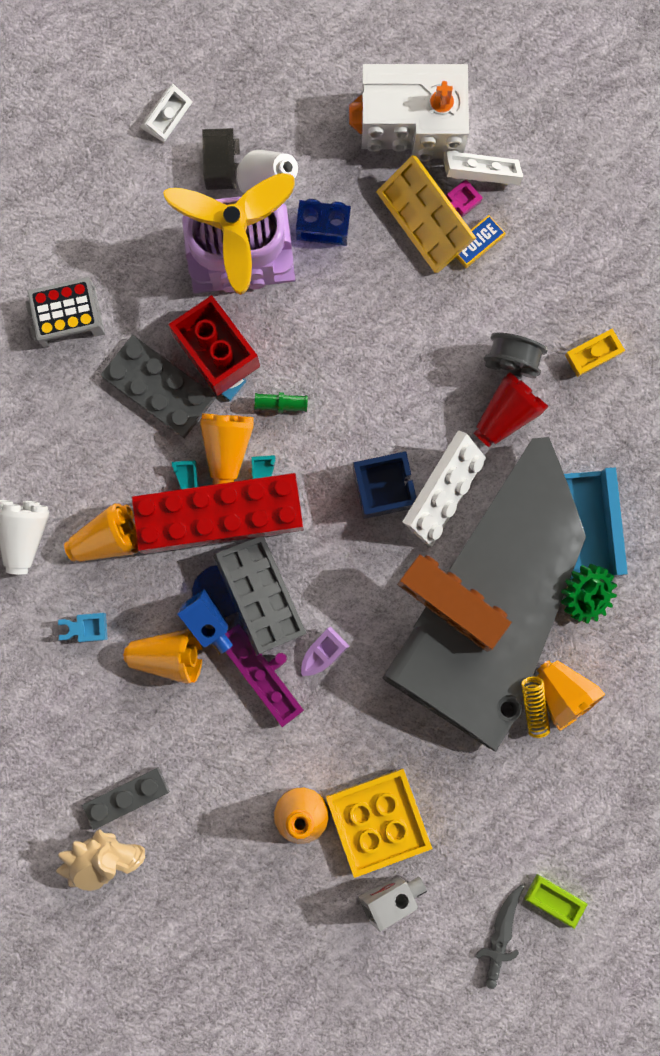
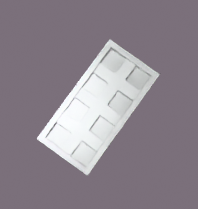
[402,430,486,547]

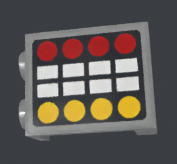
[26,277,105,348]

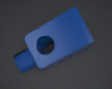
[177,589,233,655]

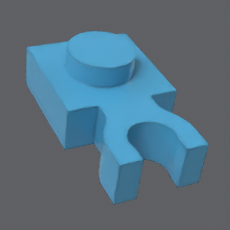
[58,613,108,642]

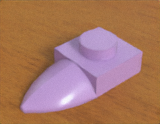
[301,627,349,676]

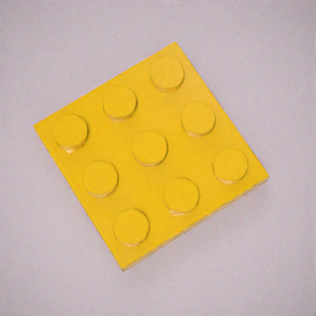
[326,768,432,878]

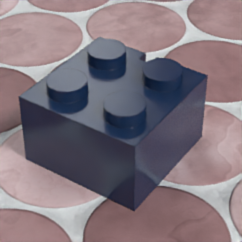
[352,451,417,519]

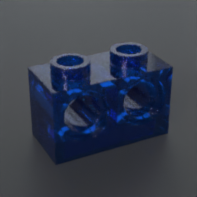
[296,199,351,246]

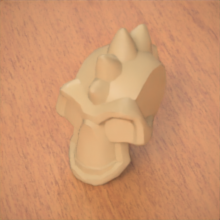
[56,829,145,891]

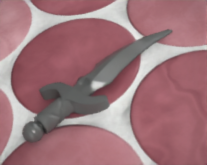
[476,885,524,989]

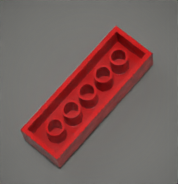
[132,473,304,554]

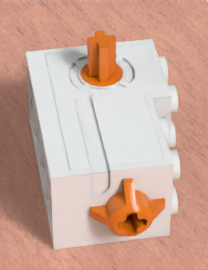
[349,64,469,161]

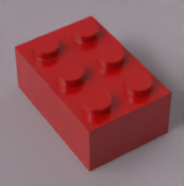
[168,295,260,396]

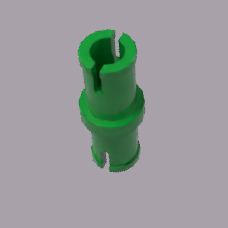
[254,392,308,413]

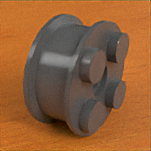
[484,332,548,379]

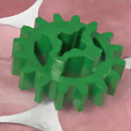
[561,564,617,624]

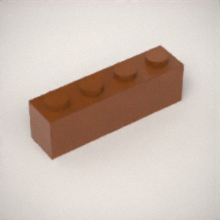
[397,554,512,652]

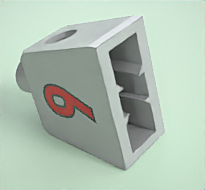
[358,877,427,932]

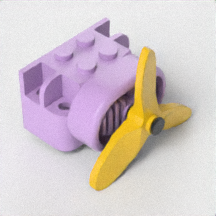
[163,173,296,295]

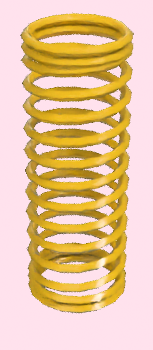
[521,677,550,738]

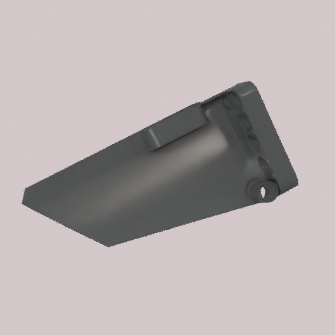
[382,437,586,752]

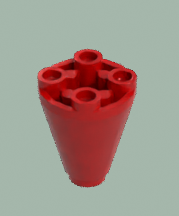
[473,372,548,447]

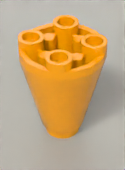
[200,413,254,484]
[64,503,138,562]
[274,787,329,844]

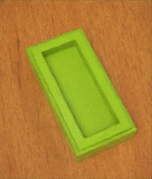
[524,874,588,929]

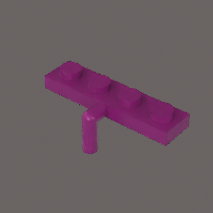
[225,623,304,727]

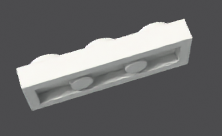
[443,151,523,185]

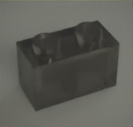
[202,128,240,190]

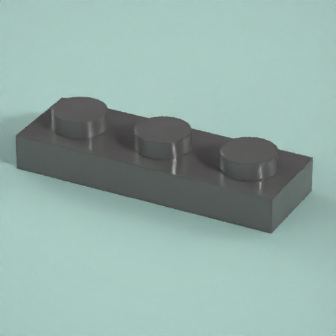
[82,767,170,830]

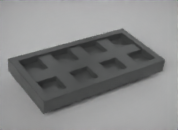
[101,335,216,439]
[213,537,307,656]

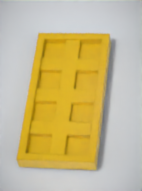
[376,155,476,273]

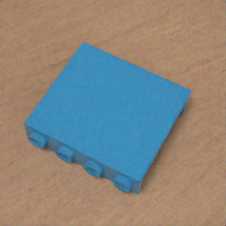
[564,467,628,580]

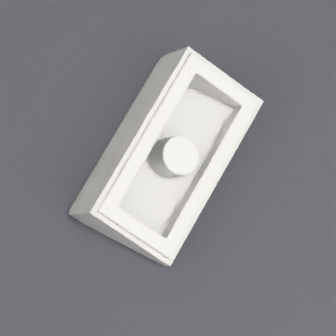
[140,84,193,142]

